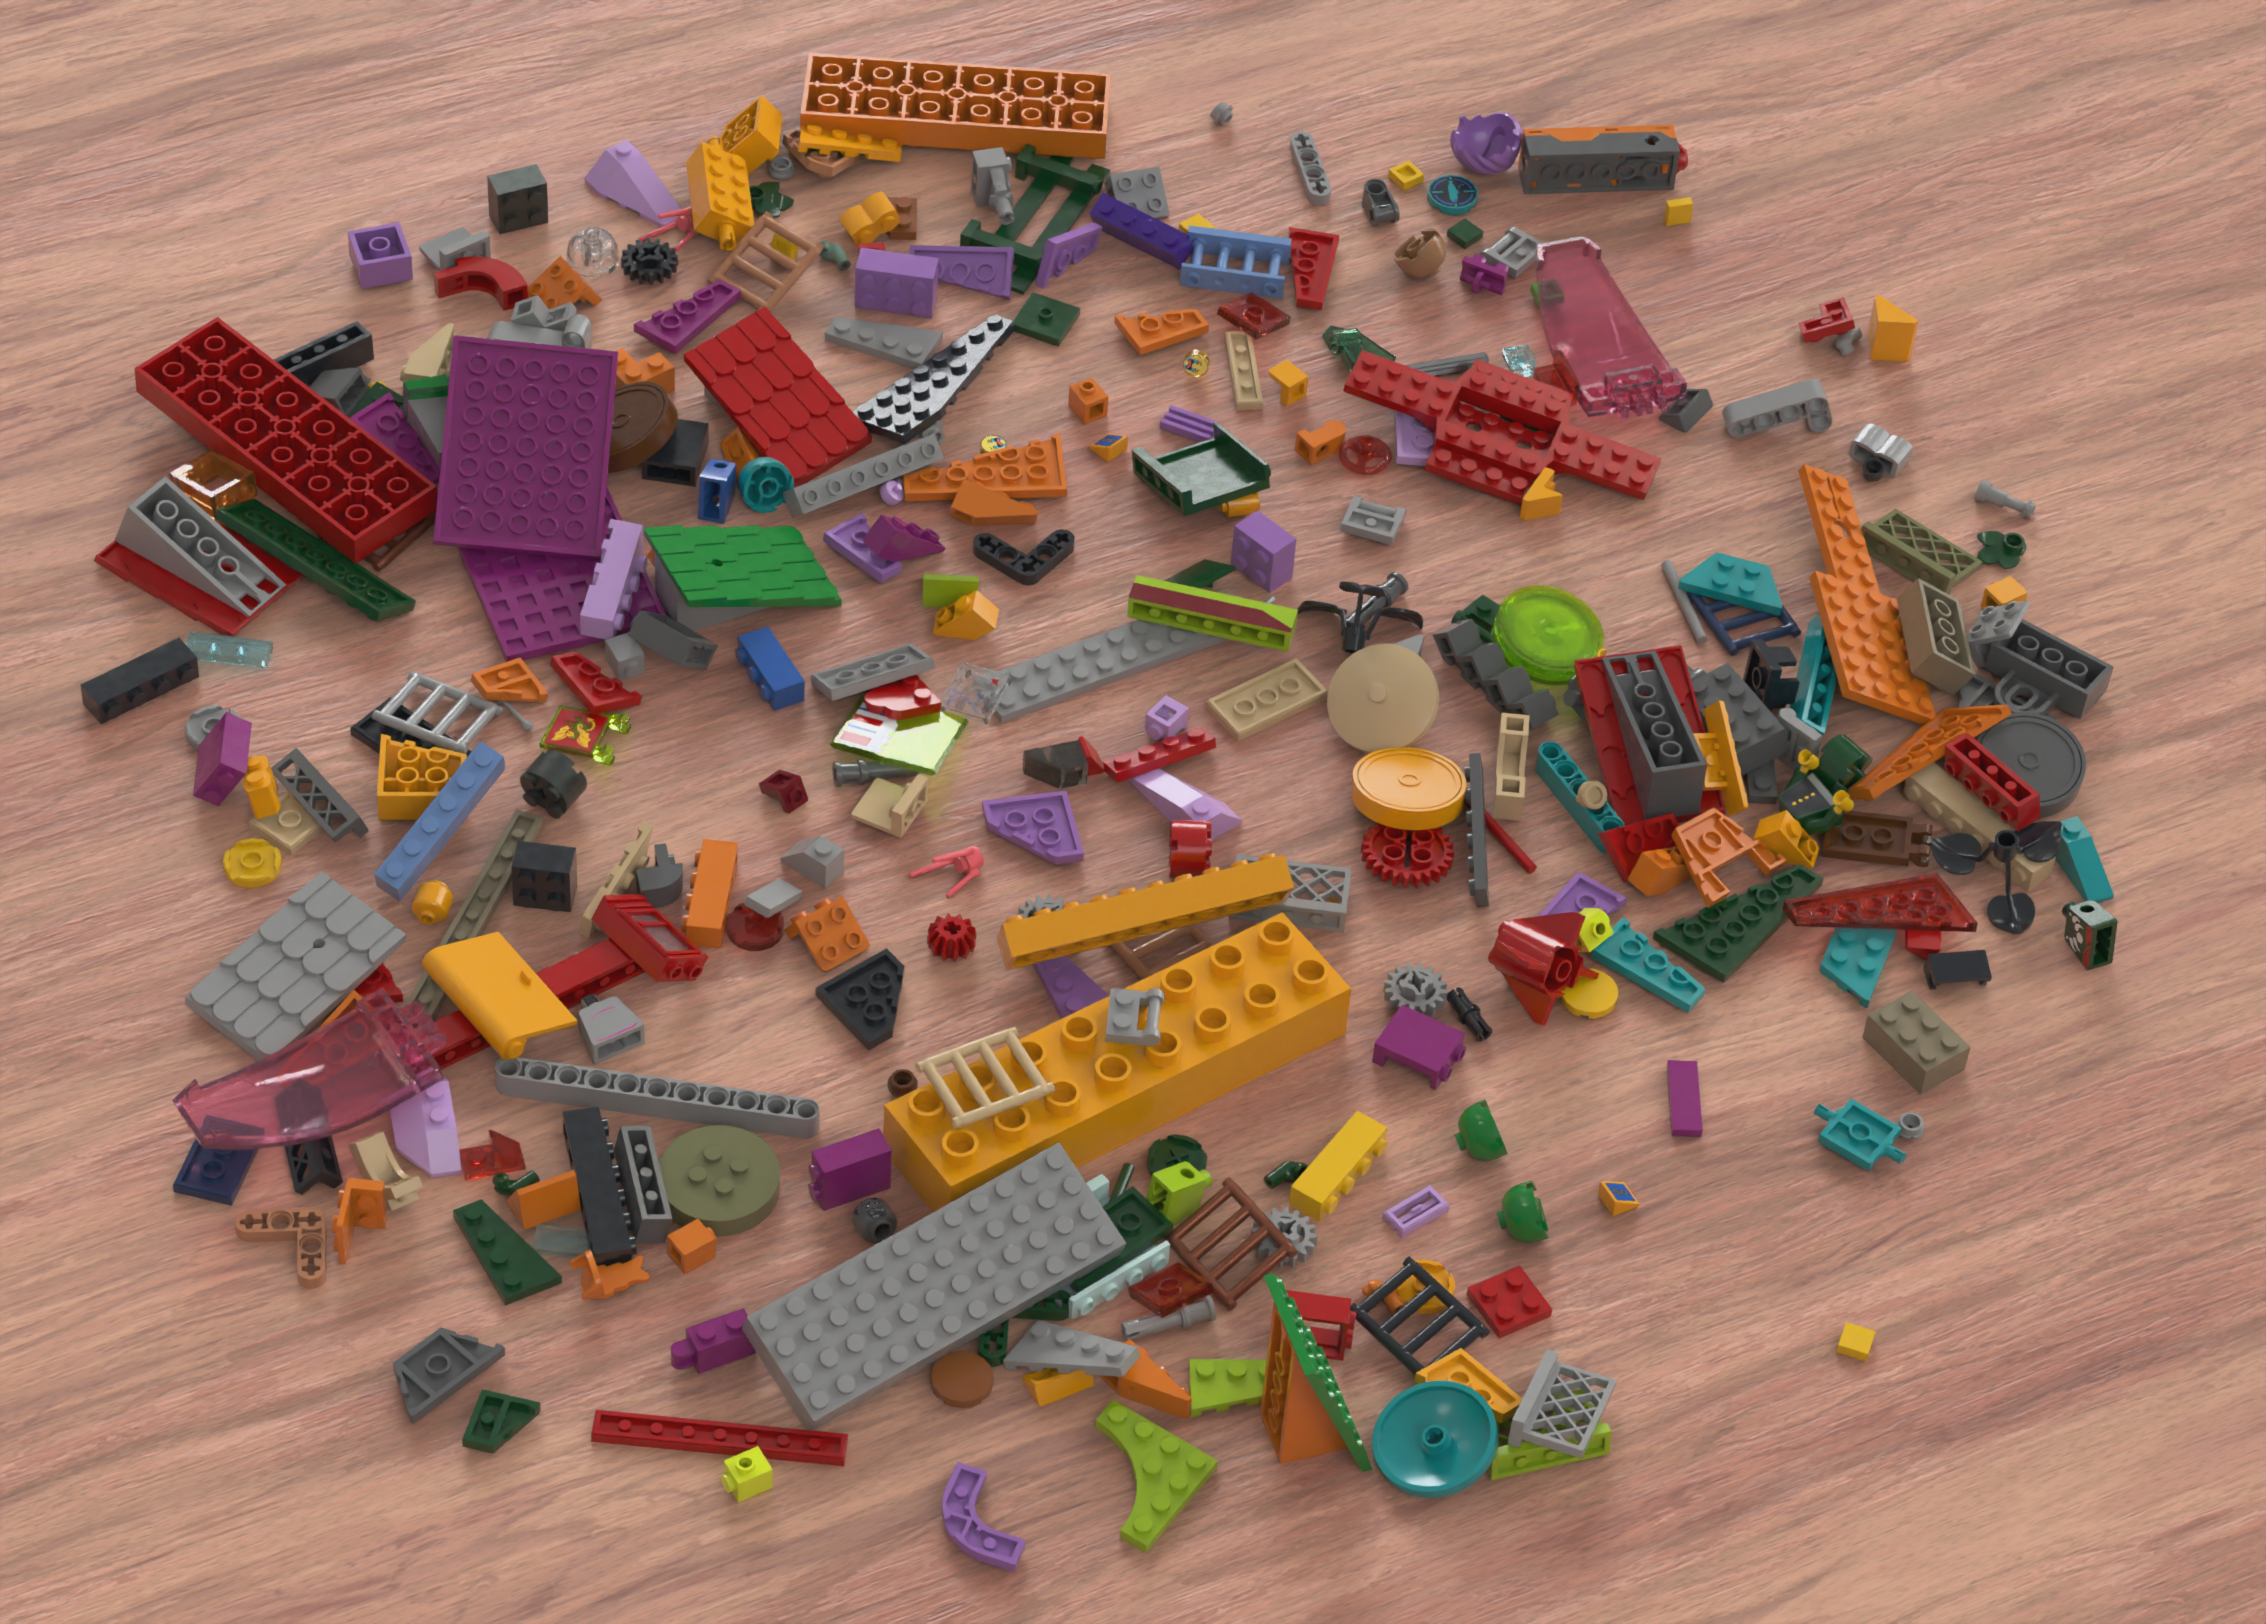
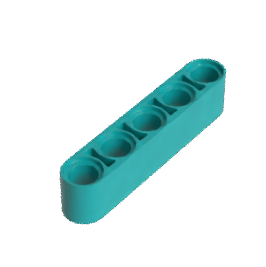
[1535,741,1624,854]

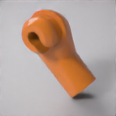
[1362,1280,1404,1314]

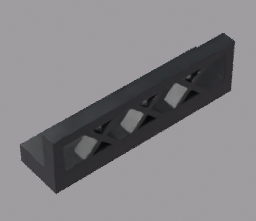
[274,1079,343,1195]

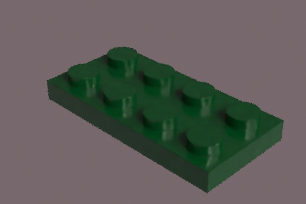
[1070,1186,1173,1293]

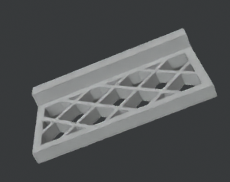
[1229,855,1351,932]
[1507,1349,1617,1458]

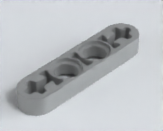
[1290,131,1331,205]

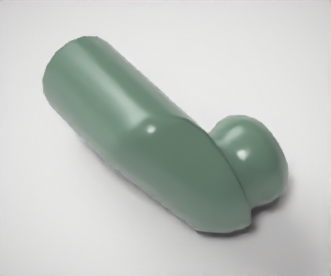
[819,241,851,271]

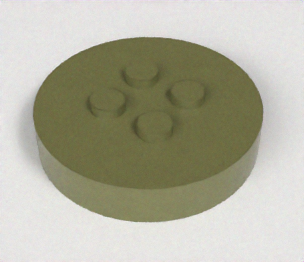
[659,1125,780,1236]

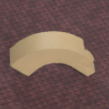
[348,1132,423,1211]

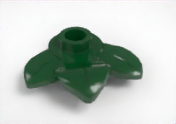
[749,182,794,218]
[1977,531,2026,569]

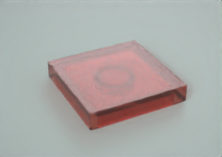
[1217,292,1291,340]
[1128,1262,1214,1318]

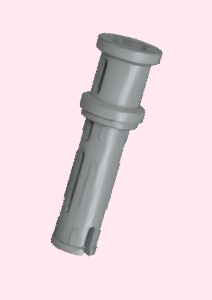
[1121,1294,1216,1341]

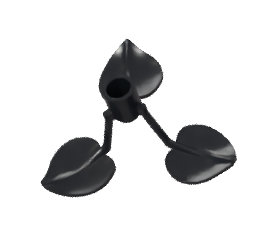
[1297,581,1424,653]
[1930,821,2062,934]

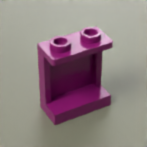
[1372,1005,1466,1090]

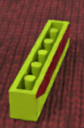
[1127,575,1298,652]

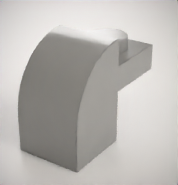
[511,295,577,331]

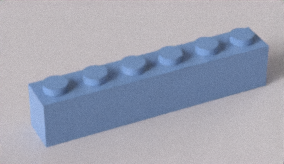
[374,741,505,902]

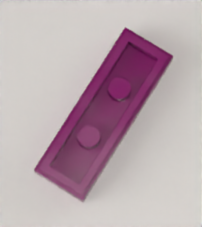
[1666,1060,1703,1137]

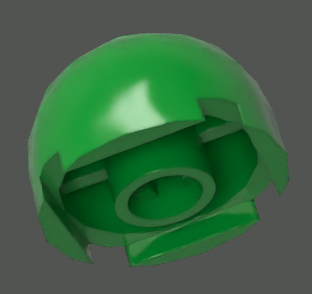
[1454,1099,1508,1161]
[1497,1180,1549,1243]

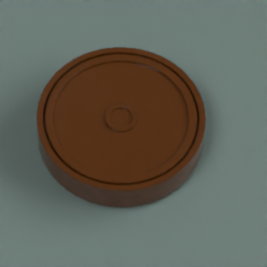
[608,382,678,473]

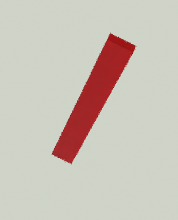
[591,1410,848,1466]

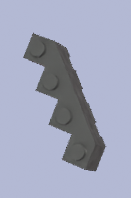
[1433,619,1559,729]

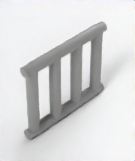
[372,671,503,754]

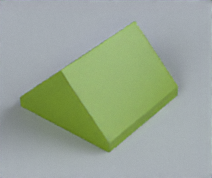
[922,574,979,608]

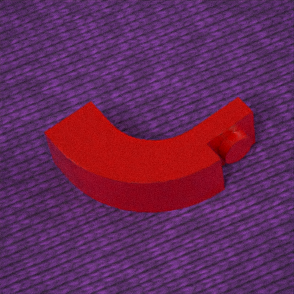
[434,256,528,311]

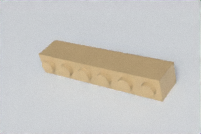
[1903,762,2056,892]

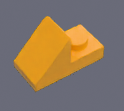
[1520,467,1563,520]

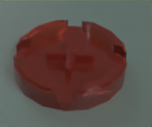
[726,903,784,951]

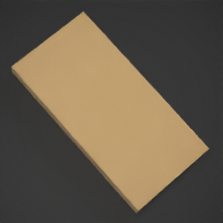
[1205,658,1328,742]

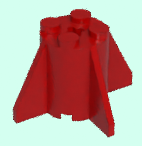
[1488,912,1599,1026]

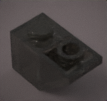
[1023,740,1088,789]

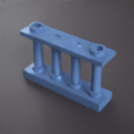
[1180,225,1292,299]

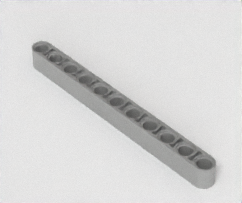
[495,1057,820,1138]

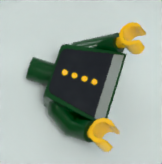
[1777,749,1854,835]

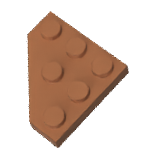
[782,128,862,178]

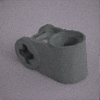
[1362,179,1400,227]

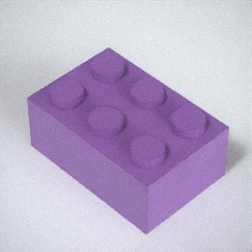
[855,248,939,318]

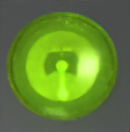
[1491,585,1604,685]

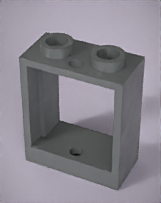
[628,611,718,670]

